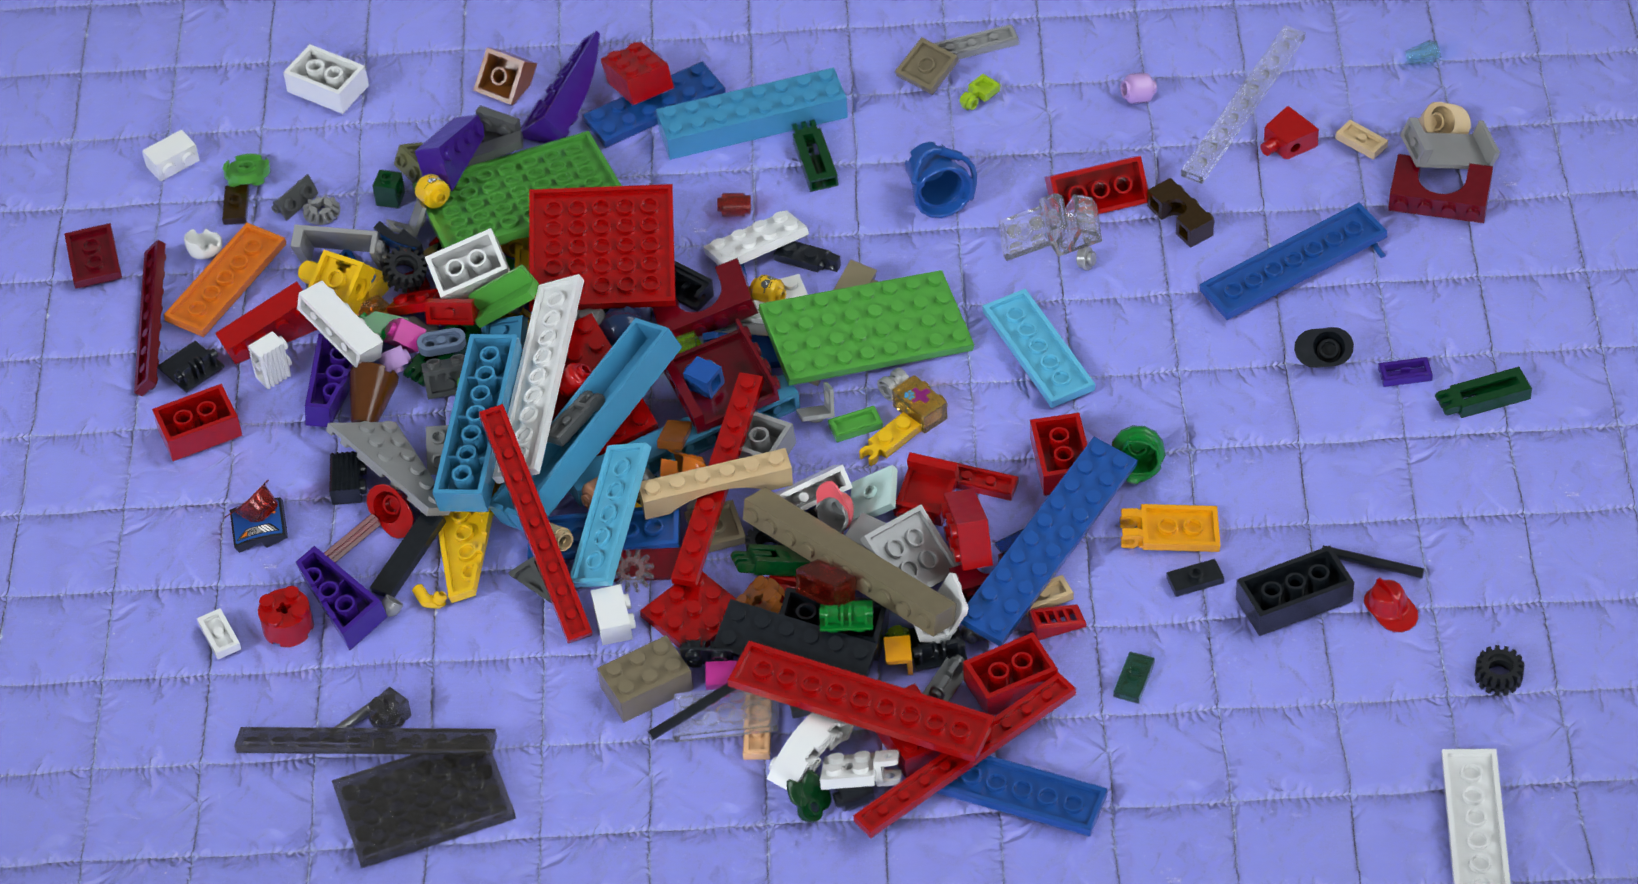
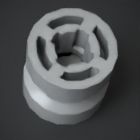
[877,367,912,401]

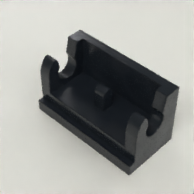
[675,261,714,312]

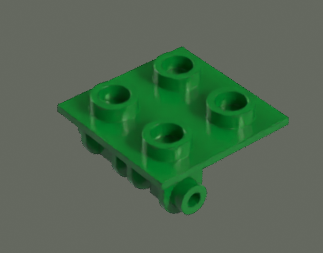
[819,600,873,633]

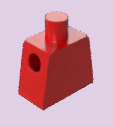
[1260,106,1319,159]

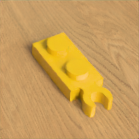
[859,412,921,466]

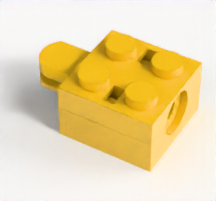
[298,250,376,315]

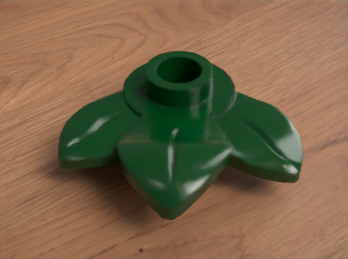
[786,770,831,823]

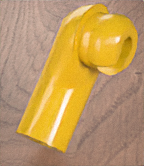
[412,584,447,609]

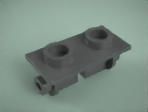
[271,174,318,221]
[922,655,965,702]

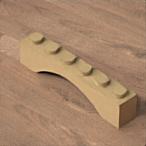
[639,448,793,520]

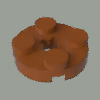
[736,575,785,613]

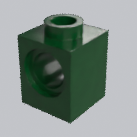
[372,169,405,209]

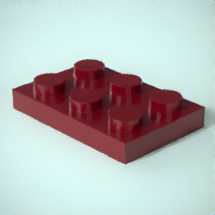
[64,223,122,289]

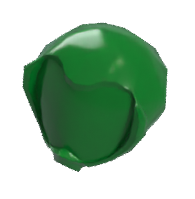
[1112,425,1166,484]

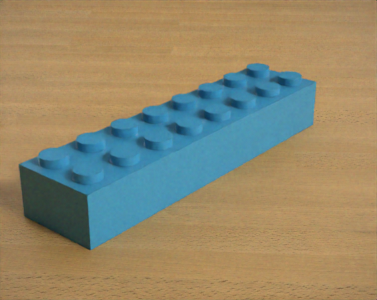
[656,67,848,160]
[433,334,523,512]

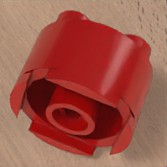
[258,586,314,647]

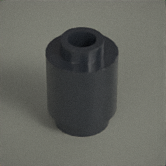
[833,786,874,812]

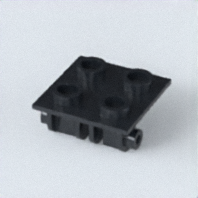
[157,340,225,393]
[906,626,968,671]
[679,640,734,668]

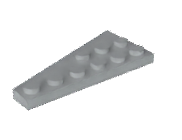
[326,421,450,516]

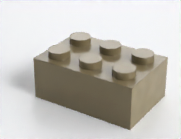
[597,635,693,722]

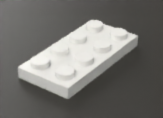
[703,210,809,265]

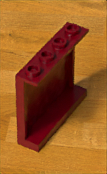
[663,318,781,434]

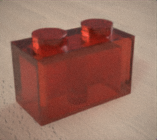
[796,559,856,607]

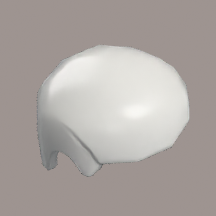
[184,229,222,260]

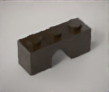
[1147,178,1215,248]

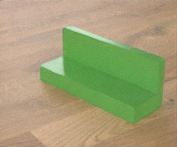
[468,265,540,328]

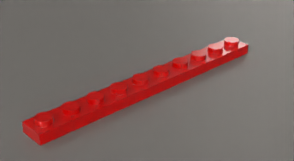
[671,372,764,588]
[479,404,592,644]
[853,672,1076,838]

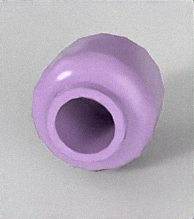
[1121,73,1157,104]

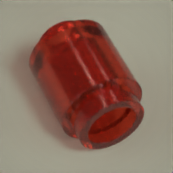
[717,193,751,216]

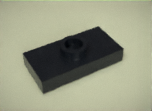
[1166,559,1224,597]

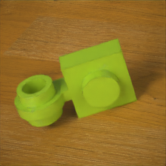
[959,74,1001,110]

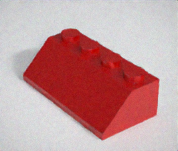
[1044,156,1148,223]

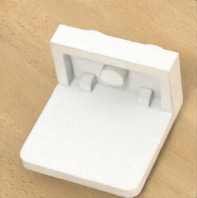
[914,573,968,644]

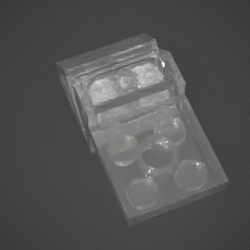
[999,193,1102,261]

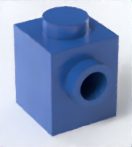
[683,356,725,399]

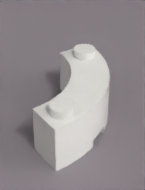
[767,712,854,790]

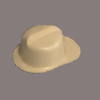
[1418,102,1471,134]

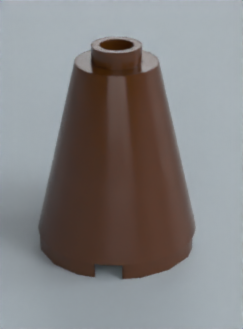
[350,362,399,422]

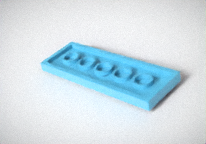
[982,288,1095,408]
[570,442,651,588]

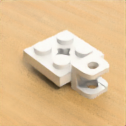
[820,750,902,790]

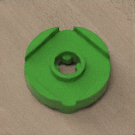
[223,154,270,187]

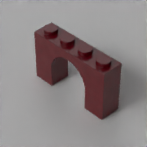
[1388,154,1493,223]
[652,258,758,345]

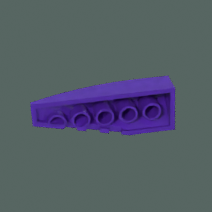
[521,30,600,143]

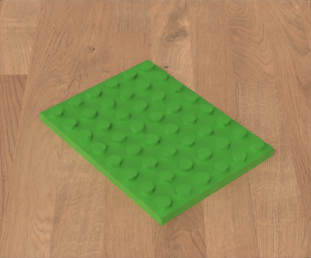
[412,131,622,249]

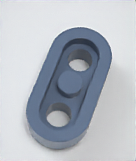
[417,328,466,357]

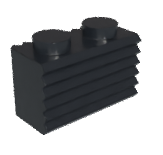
[329,451,367,505]

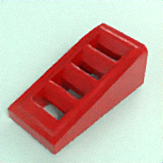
[1028,604,1086,640]

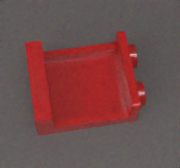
[424,298,480,325]
[893,452,960,527]

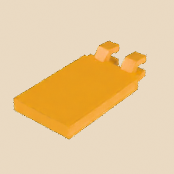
[1119,504,1220,552]

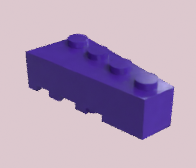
[415,114,485,191]
[305,333,355,427]
[296,546,388,650]

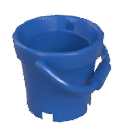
[905,142,977,218]

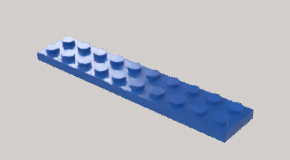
[960,436,1137,646]

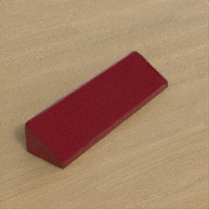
[614,547,681,582]

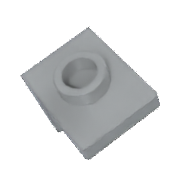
[386,199,427,237]
[796,382,835,423]

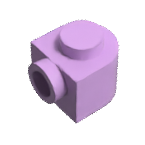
[378,345,411,373]

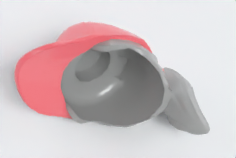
[816,481,854,534]

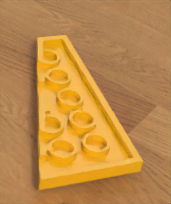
[438,482,500,603]

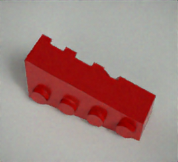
[215,281,318,364]

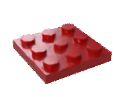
[640,571,736,648]

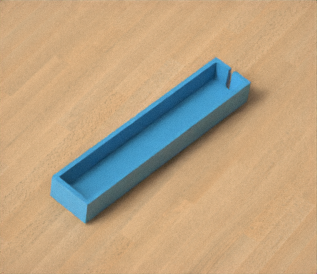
[489,318,682,531]

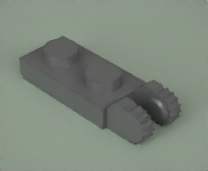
[547,390,605,446]

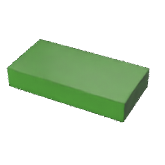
[828,406,883,443]

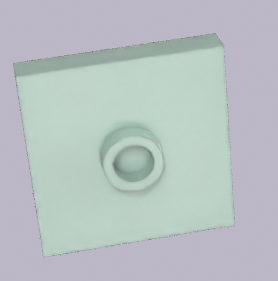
[851,465,898,521]

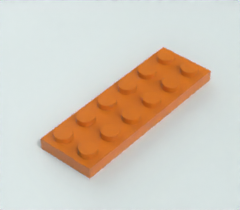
[163,223,286,337]

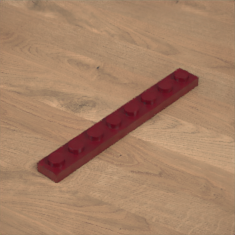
[134,240,166,396]

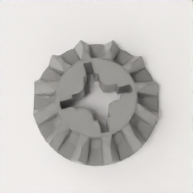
[303,195,340,225]

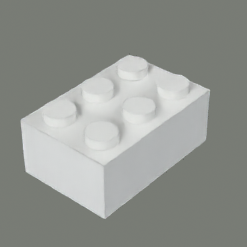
[283,44,369,114]
[425,228,510,299]

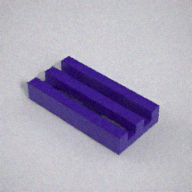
[1378,357,1433,387]

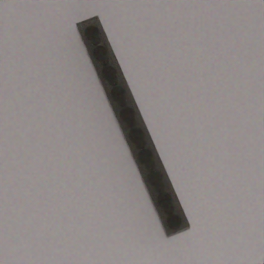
[234,727,497,755]

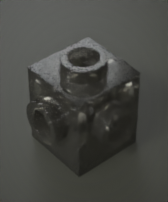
[367,687,412,735]

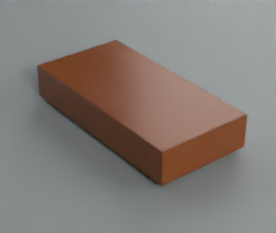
[657,420,692,451]

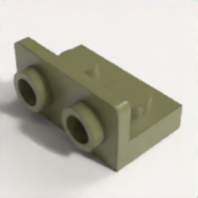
[394,142,423,183]

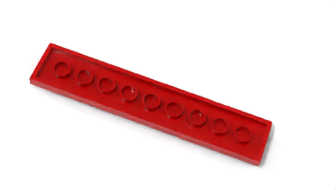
[728,641,995,763]

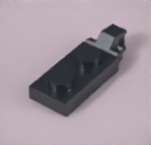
[774,241,841,273]

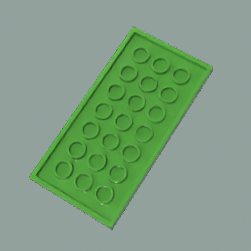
[758,270,974,386]

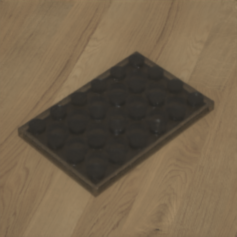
[332,732,516,869]

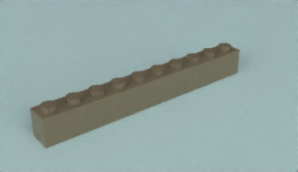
[743,487,957,637]

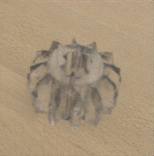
[614,549,655,593]

